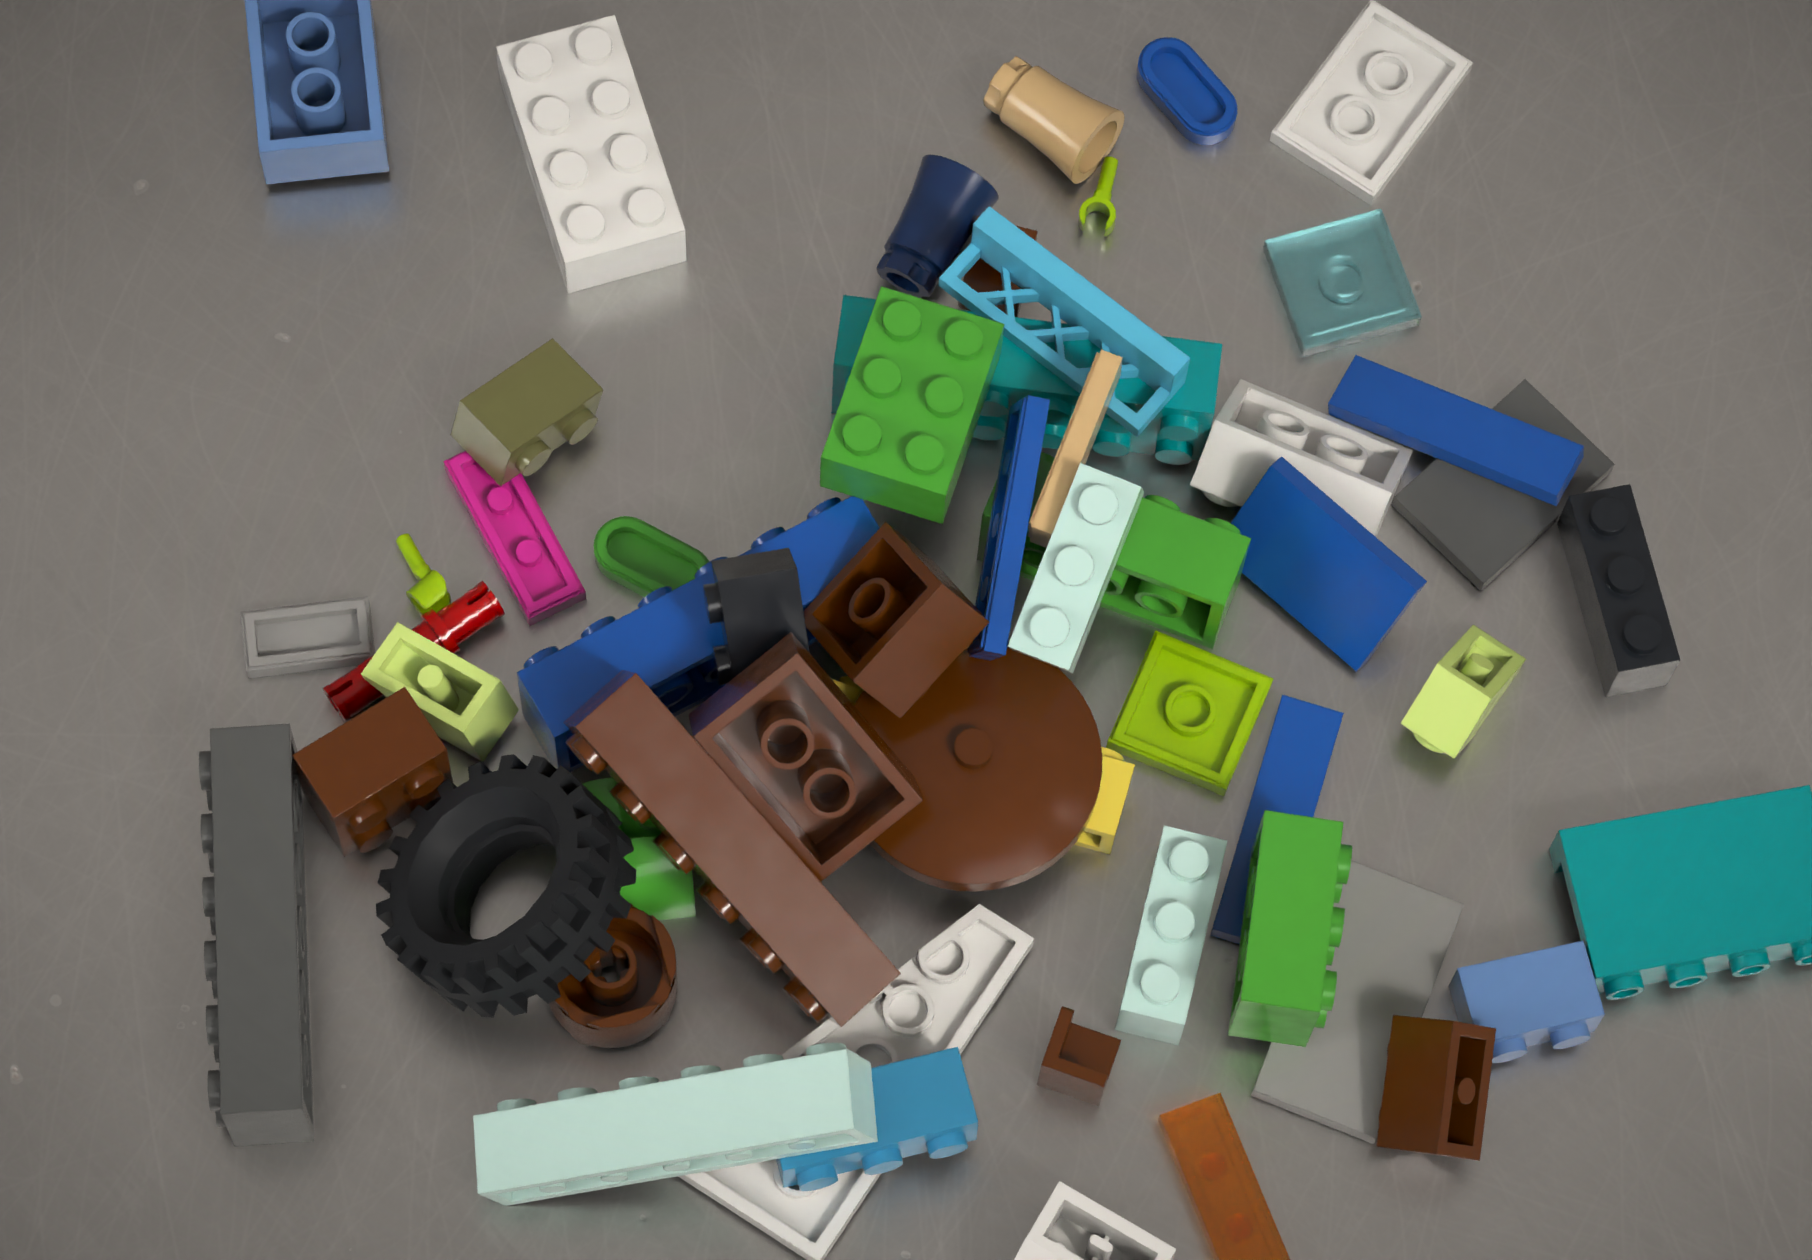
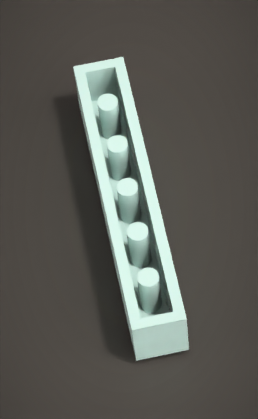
[473,1043,878,1206]

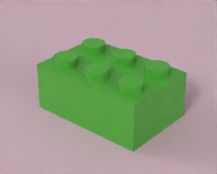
[820,286,1004,524]
[1228,810,1352,1047]

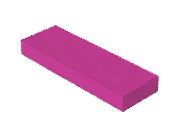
[443,451,586,626]

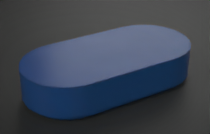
[1136,37,1237,145]

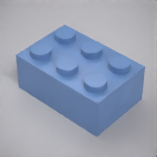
[245,0,389,185]

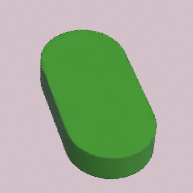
[594,516,709,597]

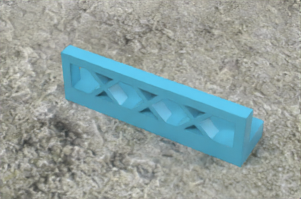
[938,206,1190,437]

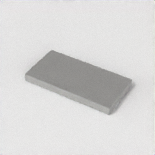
[1251,860,1464,1144]

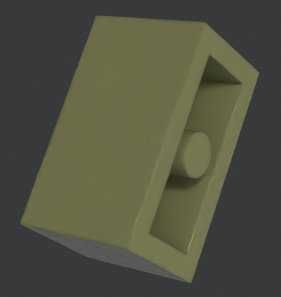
[450,338,604,486]

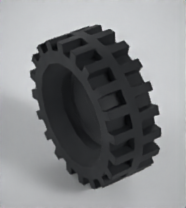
[376,754,636,1018]

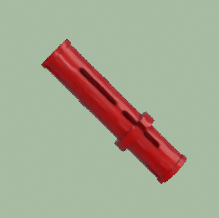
[322,581,505,722]

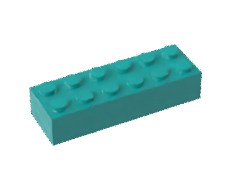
[831,295,1222,465]

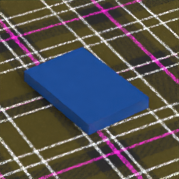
[1231,457,1427,672]

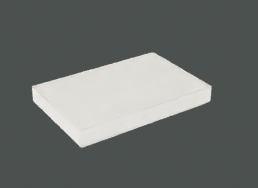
[1270,0,1473,206]

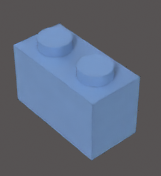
[1448,941,1605,1063]

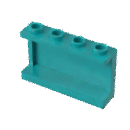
[1549,785,1812,1000]

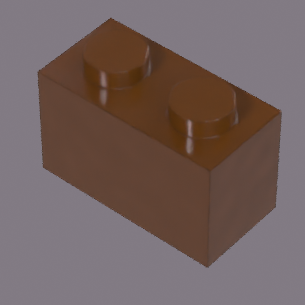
[1376,1015,1496,1161]

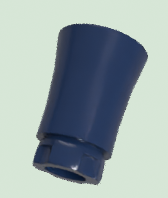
[876,155,999,298]

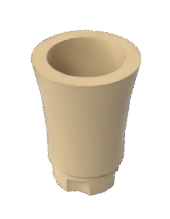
[983,56,1125,184]

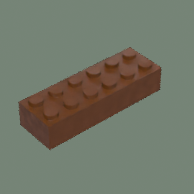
[563,670,901,1027]

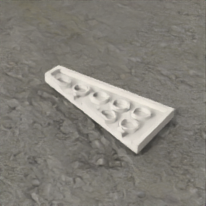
[678,904,1034,1260]

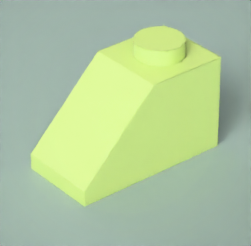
[361,622,519,762]
[1400,625,1526,759]

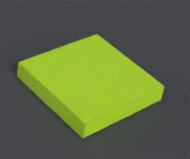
[1106,630,1273,796]

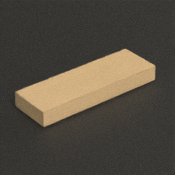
[1028,349,1123,548]

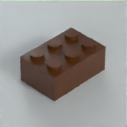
[688,632,923,882]

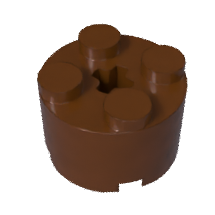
[549,904,677,1048]

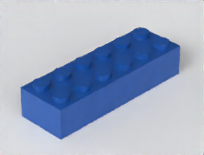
[517,496,880,773]

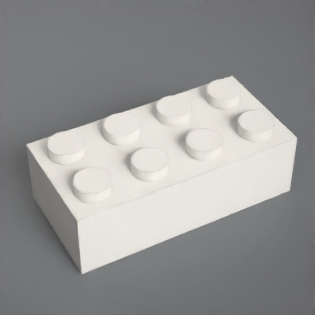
[496,15,687,294]

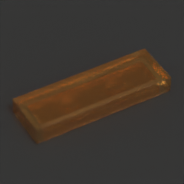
[1158,1092,1290,1260]

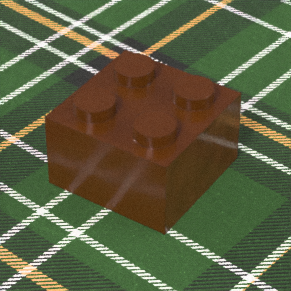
[803,522,989,719]
[292,687,453,857]

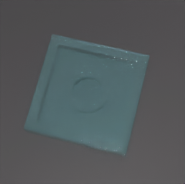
[1263,209,1422,358]

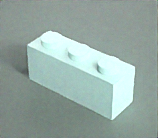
[1008,463,1144,674]
[1115,825,1228,1045]

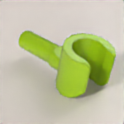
[1078,156,1118,236]
[396,533,451,615]

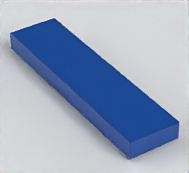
[1328,355,1584,507]
[967,395,1050,661]
[1210,695,1344,944]

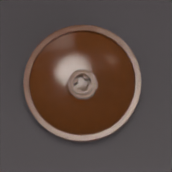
[854,642,1102,892]

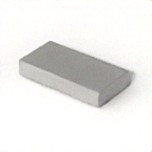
[240,596,375,679]

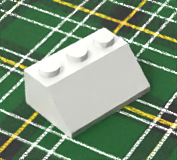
[1190,379,1413,537]

